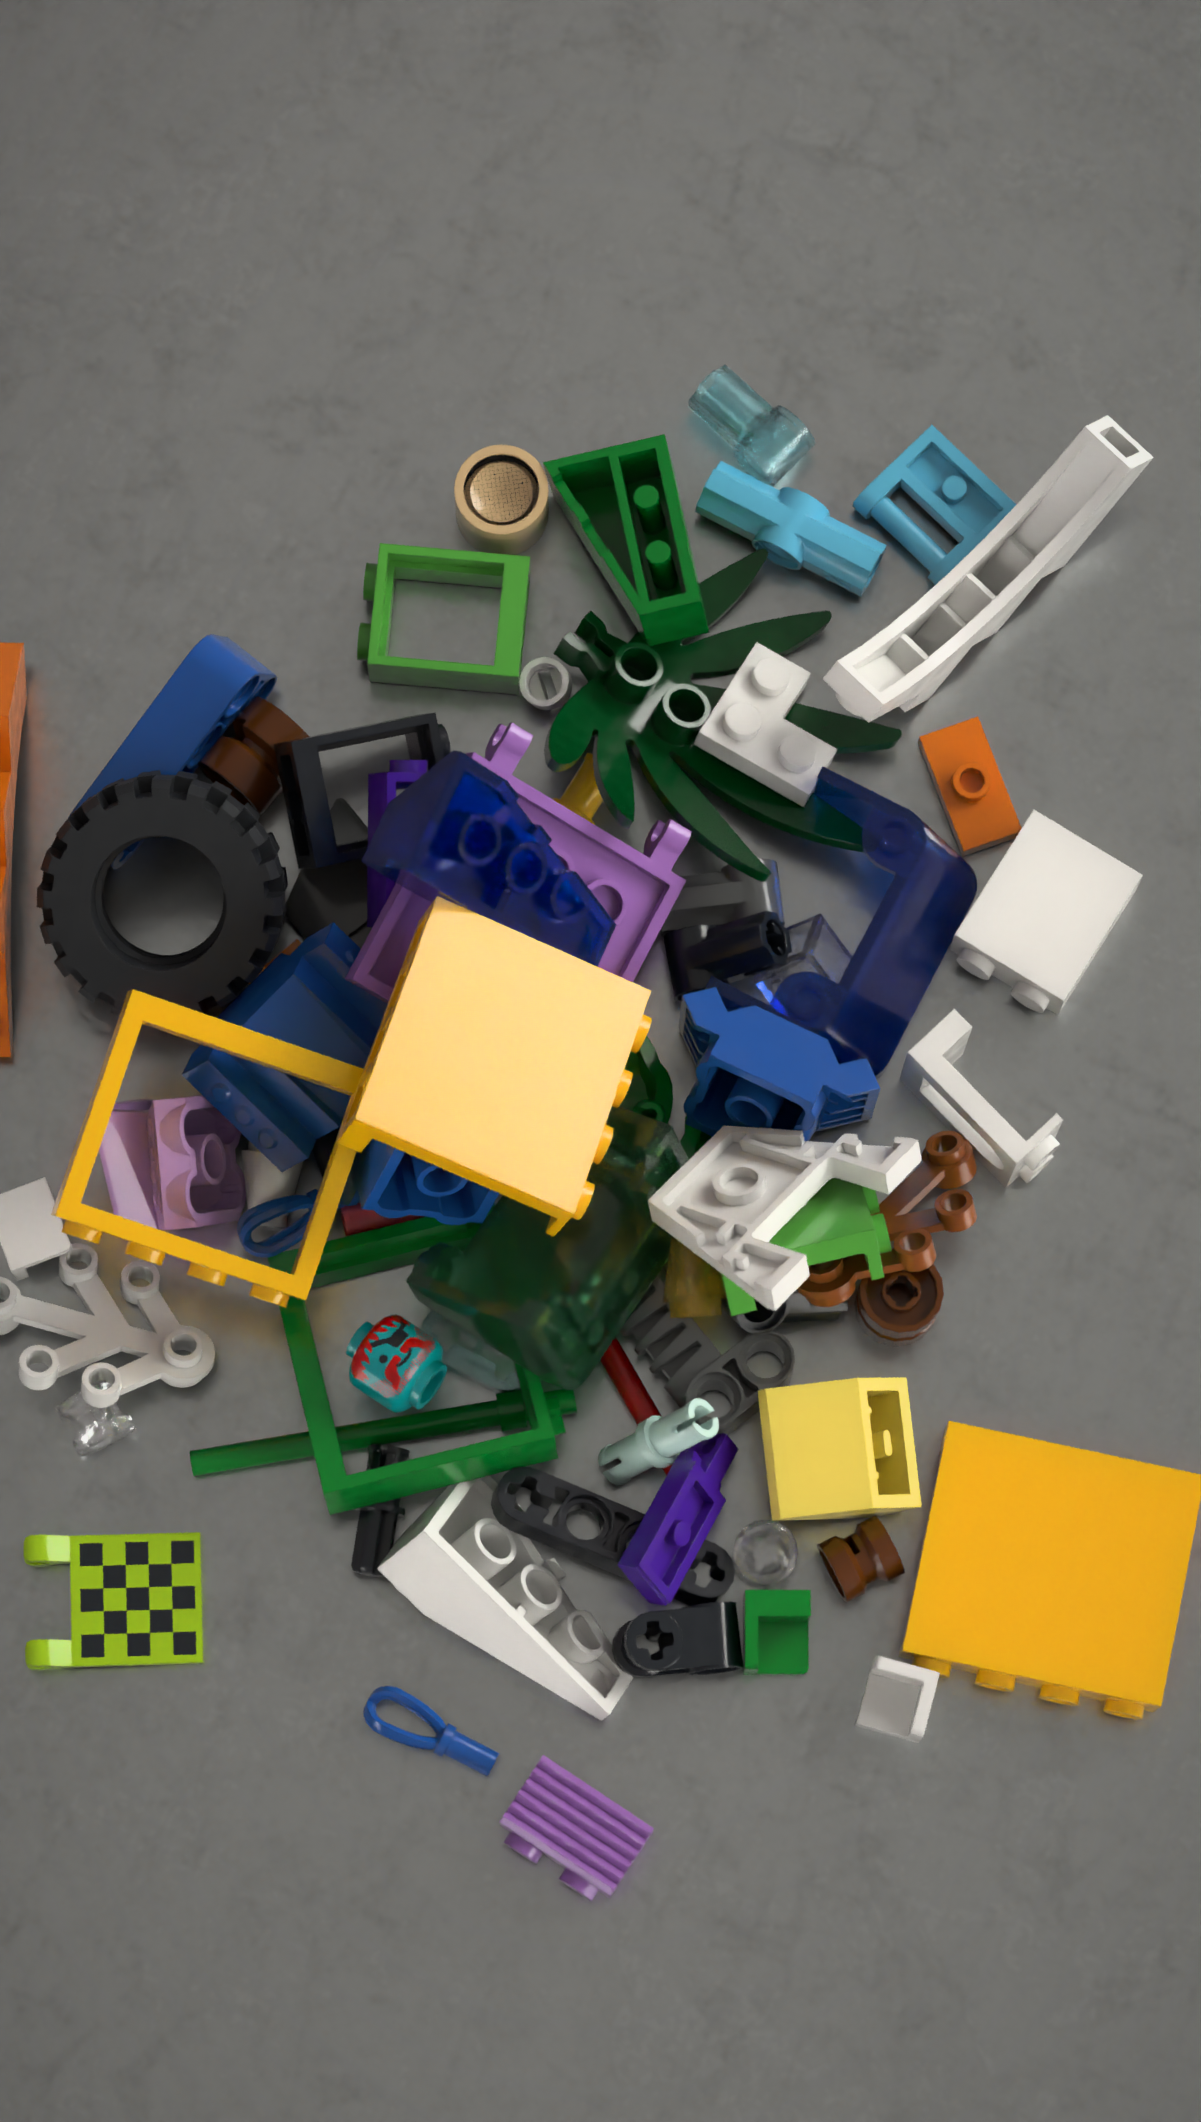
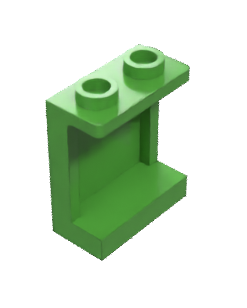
[720,1178,892,1316]

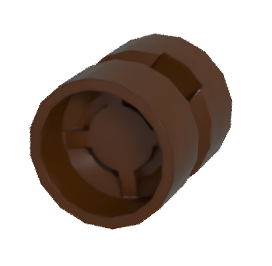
[198,696,309,815]
[854,1264,944,1347]

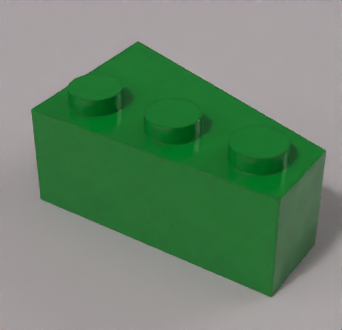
[542,434,710,646]

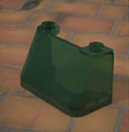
[406,1106,689,1390]

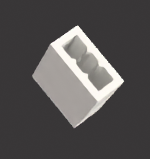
[950,810,1143,1015]

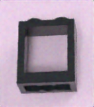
[274,713,451,869]

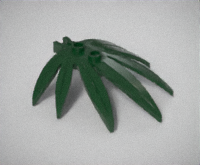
[544,549,902,882]

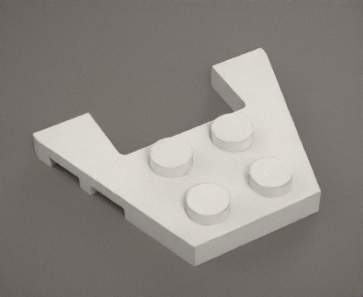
[648,1126,922,1311]

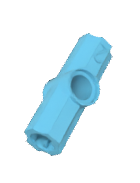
[695,461,887,596]

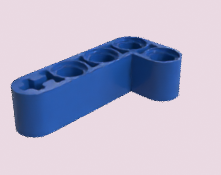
[68,634,278,870]

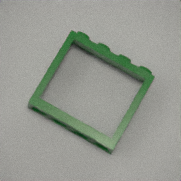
[268,1203,566,1515]

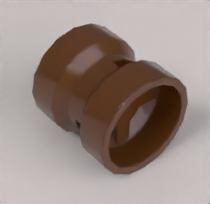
[817,1515,905,1602]

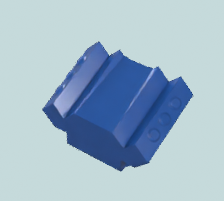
[182,922,388,1172]
[678,987,881,1141]
[339,1138,499,1225]

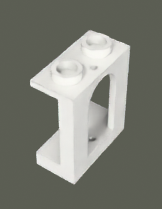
[900,1009,1063,1188]

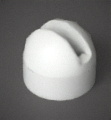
[519,657,572,710]

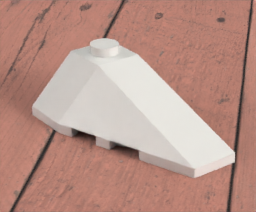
[377,1476,633,1721]

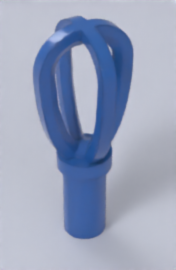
[237,1189,345,1258]
[363,1686,499,1776]

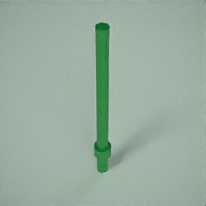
[190,1387,577,1476]

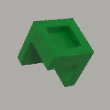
[743,1589,811,1675]

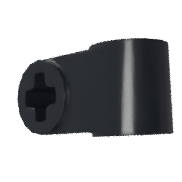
[612,1602,744,1678]

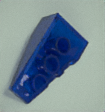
[361,750,616,967]

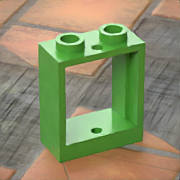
[357,543,531,695]

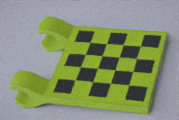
[23,1532,203,1670]

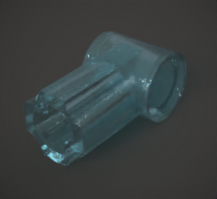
[688,364,816,487]

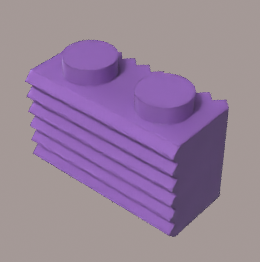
[500,1755,654,1901]

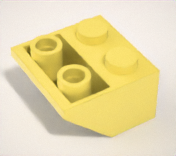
[757,1377,922,1521]

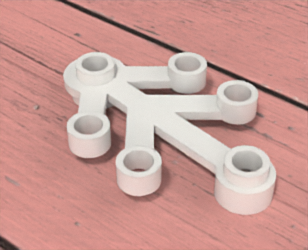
[0,1243,215,1408]

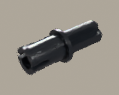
[351,1444,410,1577]

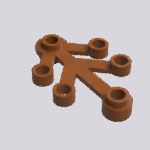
[797,1131,977,1307]

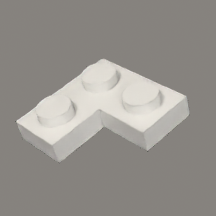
[694,642,837,807]

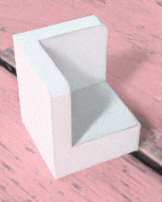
[0,1177,71,1281]
[855,1655,940,1743]

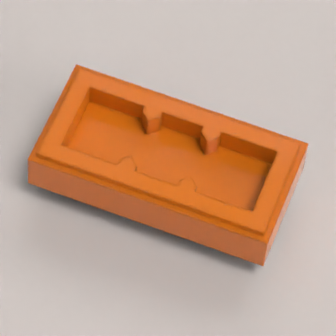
[918,716,1022,857]

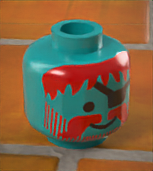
[346,1314,447,1413]

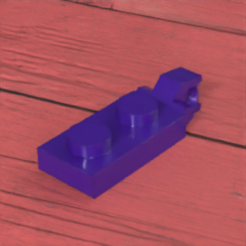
[618,1433,739,1606]

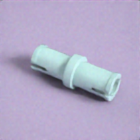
[598,1398,719,1485]

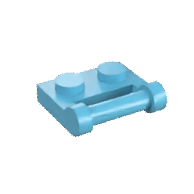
[852,425,1016,585]

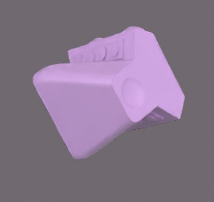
[99,1095,246,1231]

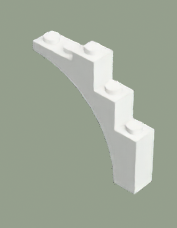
[823,415,1154,723]

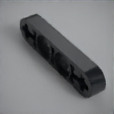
[491,1466,735,1606]

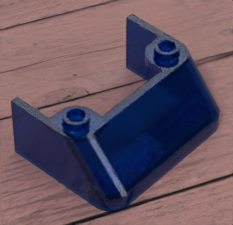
[705,767,977,1080]

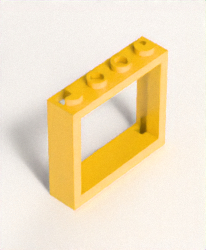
[51,989,364,1308]

